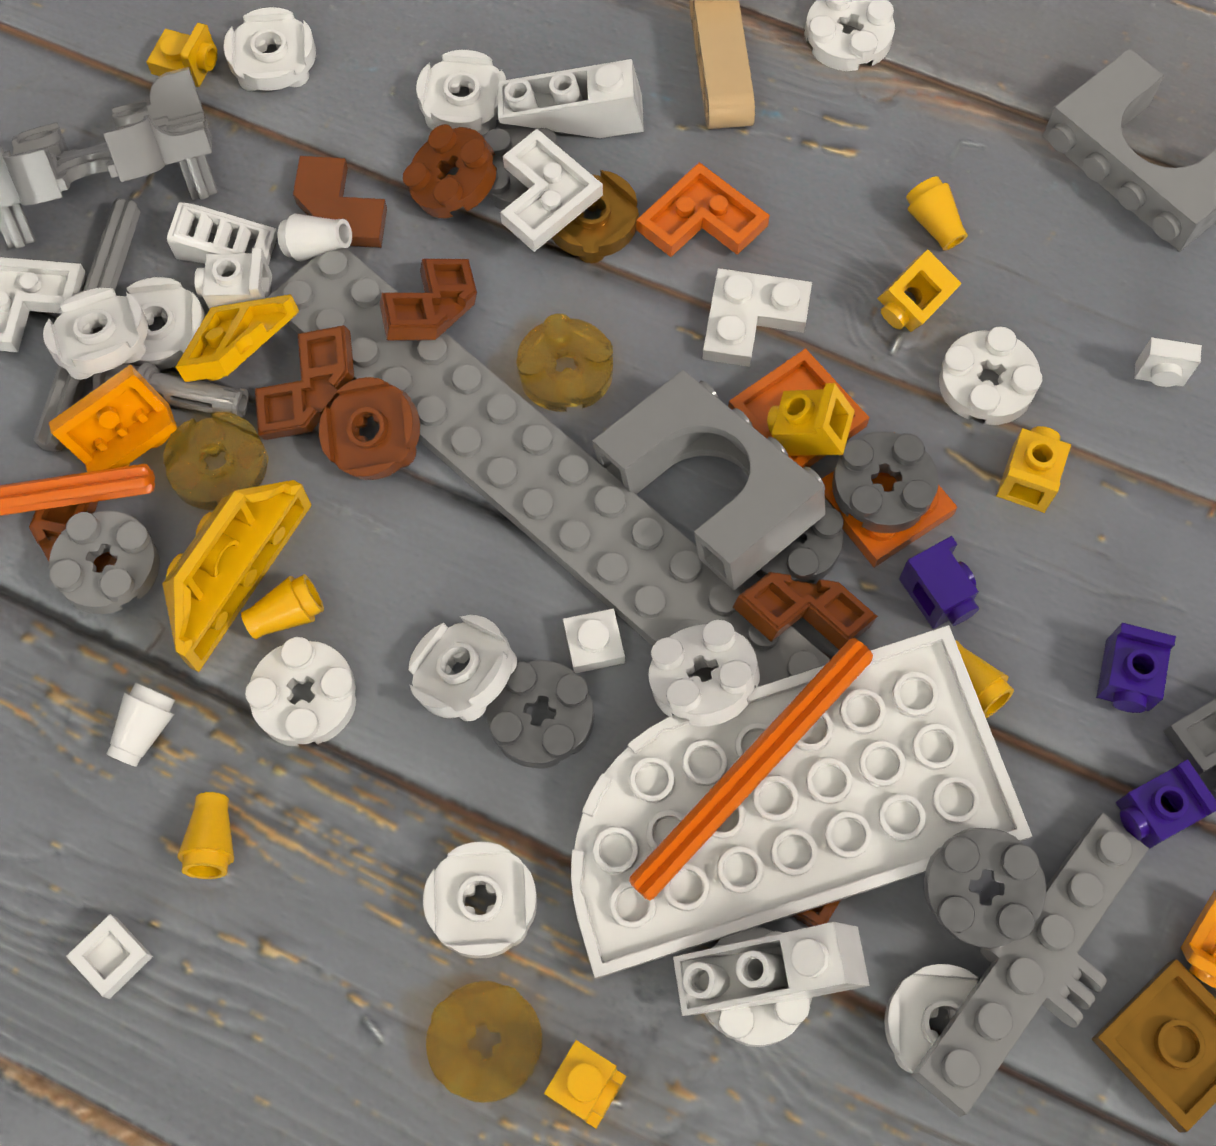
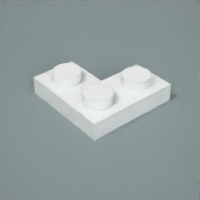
[500,129,603,252]
[0,257,87,352]
[702,268,812,367]

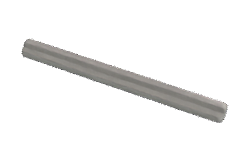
[34,198,141,452]

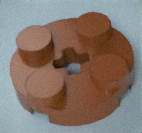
[403,124,497,219]
[319,377,420,480]

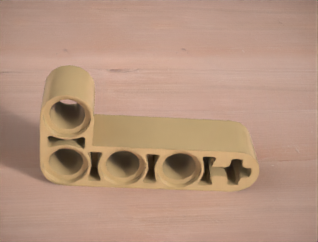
[689,0,755,130]

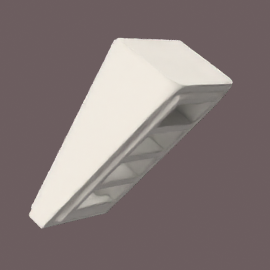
[167,202,277,265]

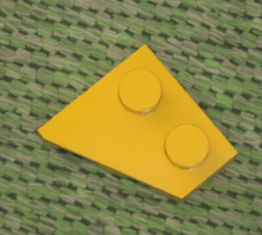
[176,294,299,382]

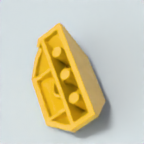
[162,480,312,673]

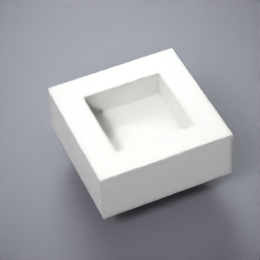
[1134,337,1202,387]
[563,608,625,673]
[66,914,153,999]

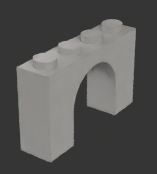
[1043,48,1216,252]
[592,370,825,590]

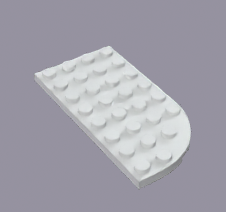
[571,625,1032,979]

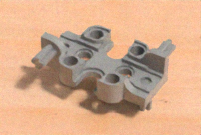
[0,67,218,249]

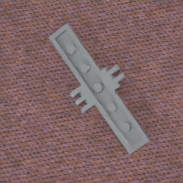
[911,813,1149,1117]

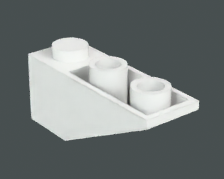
[498,59,644,139]
[673,922,870,1016]

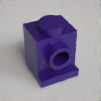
[899,536,979,629]
[1096,623,1176,713]
[1115,759,1216,850]

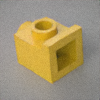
[877,249,962,332]
[767,383,855,456]
[996,426,1071,513]
[544,1040,627,1129]

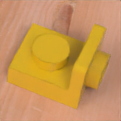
[146,23,218,87]

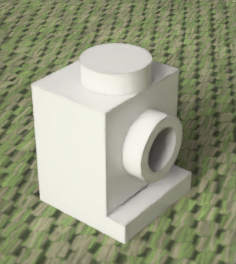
[195,248,272,309]

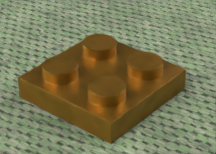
[1092,959,1216,1133]

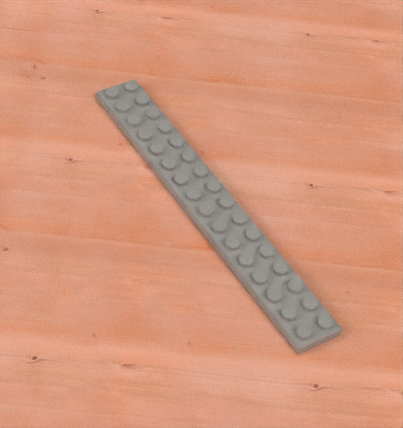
[267,248,831,688]

